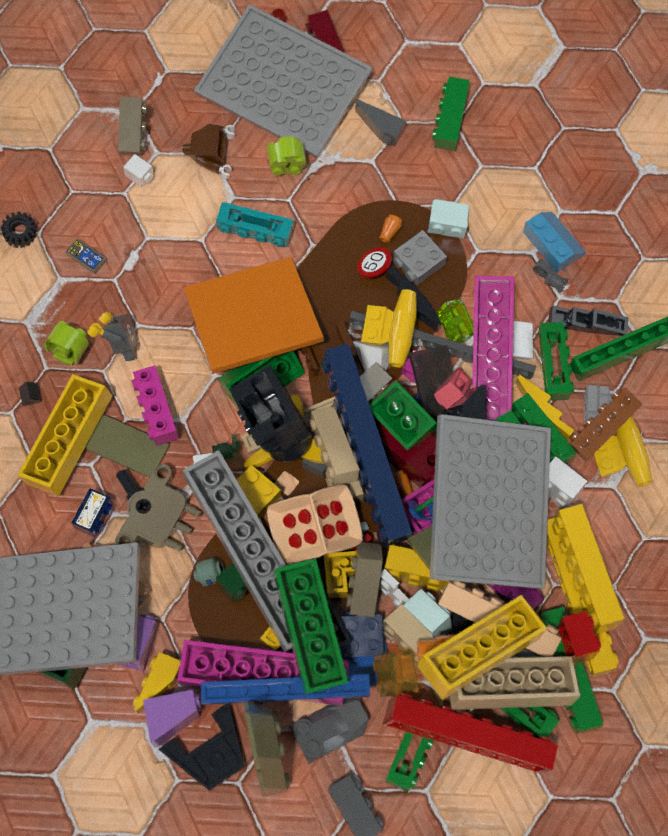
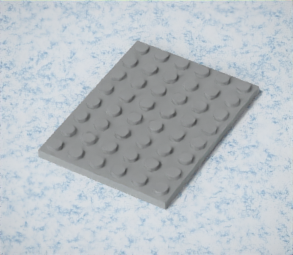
[194,4,372,158]
[430,414,551,589]
[0,542,140,675]

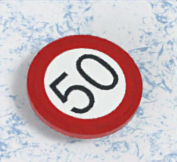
[357,247,392,278]

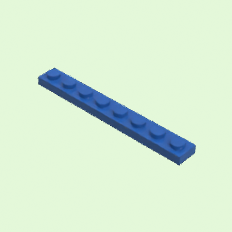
[201,674,370,705]

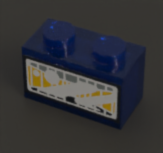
[71,488,114,538]

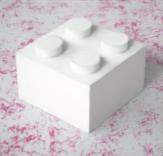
[548,457,587,508]

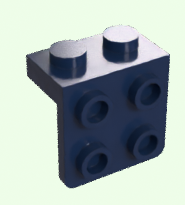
[341,610,384,657]

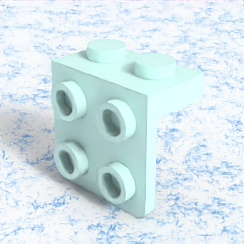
[428,199,469,239]

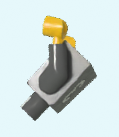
[87,312,138,361]

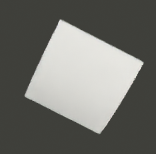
[512,321,533,361]

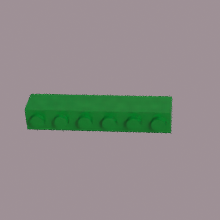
[570,316,668,382]
[539,607,604,735]

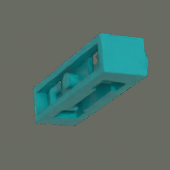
[216,202,294,247]

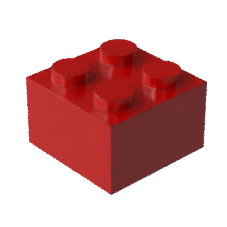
[557,611,601,664]

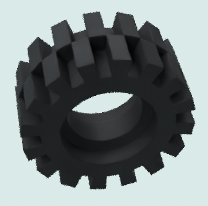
[1,211,37,248]

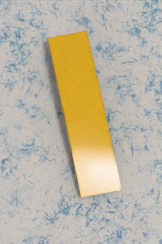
[515,374,575,442]

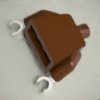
[182,124,235,179]

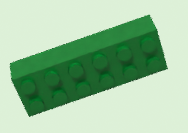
[273,559,348,695]

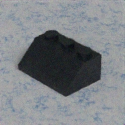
[442,385,485,420]

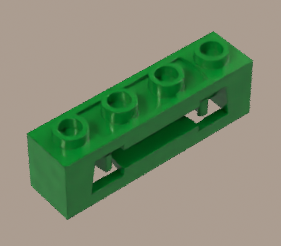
[538,322,574,401]
[499,706,559,739]
[385,732,434,792]

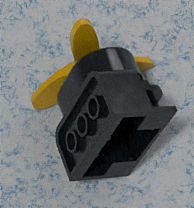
[230,365,324,469]

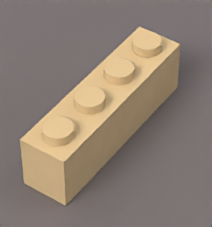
[308,407,359,486]

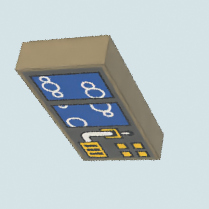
[65,238,106,274]

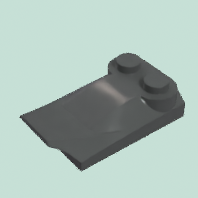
[290,698,369,764]

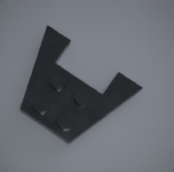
[158,704,245,791]

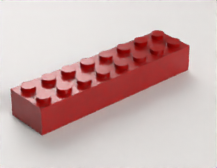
[382,693,558,773]

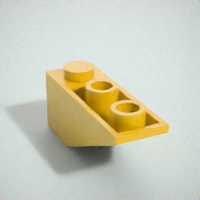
[133,652,181,714]

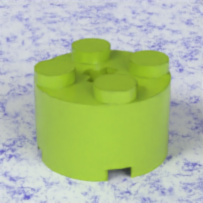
[267,136,307,176]
[44,321,89,365]

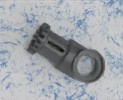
[533,259,569,293]

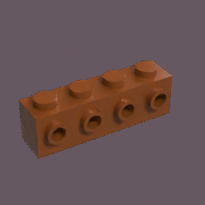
[570,388,643,462]

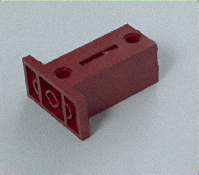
[344,379,437,488]

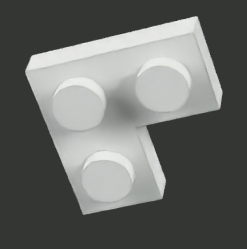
[379,569,409,608]

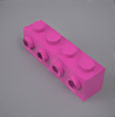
[131,365,178,446]

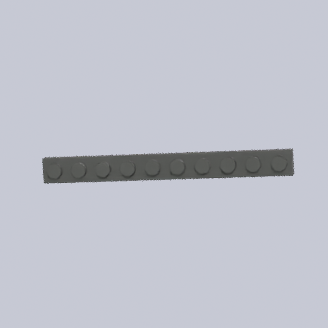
[349,311,536,380]

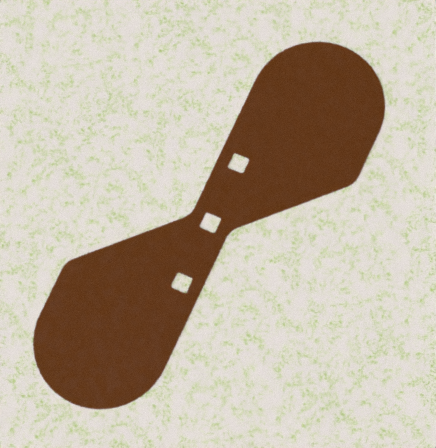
[188,200,467,654]

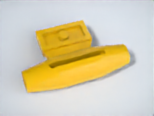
[361,290,416,368]
[593,416,653,487]

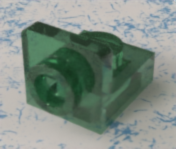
[212,434,241,459]

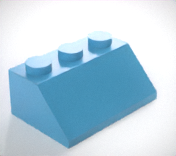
[523,212,587,273]

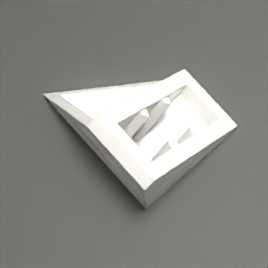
[352,341,389,372]

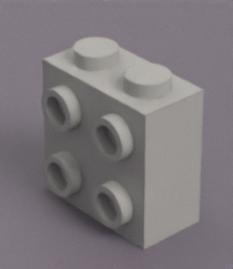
[393,230,447,285]

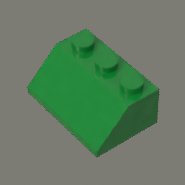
[369,381,437,451]

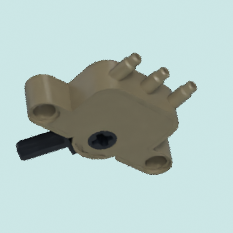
[115,464,201,551]

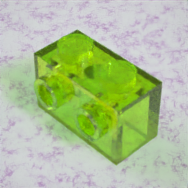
[437,298,474,343]

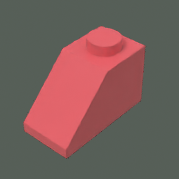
[434,367,472,409]

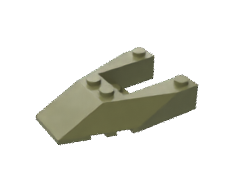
[244,703,290,797]

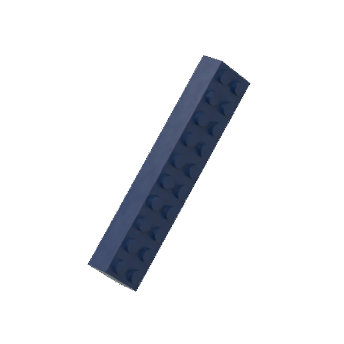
[321,343,412,547]

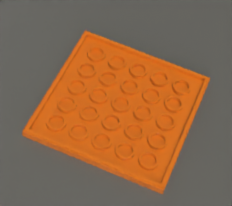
[184,256,324,374]

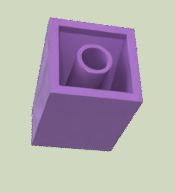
[116,614,158,672]
[143,690,202,748]

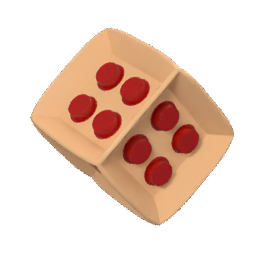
[267,485,362,565]

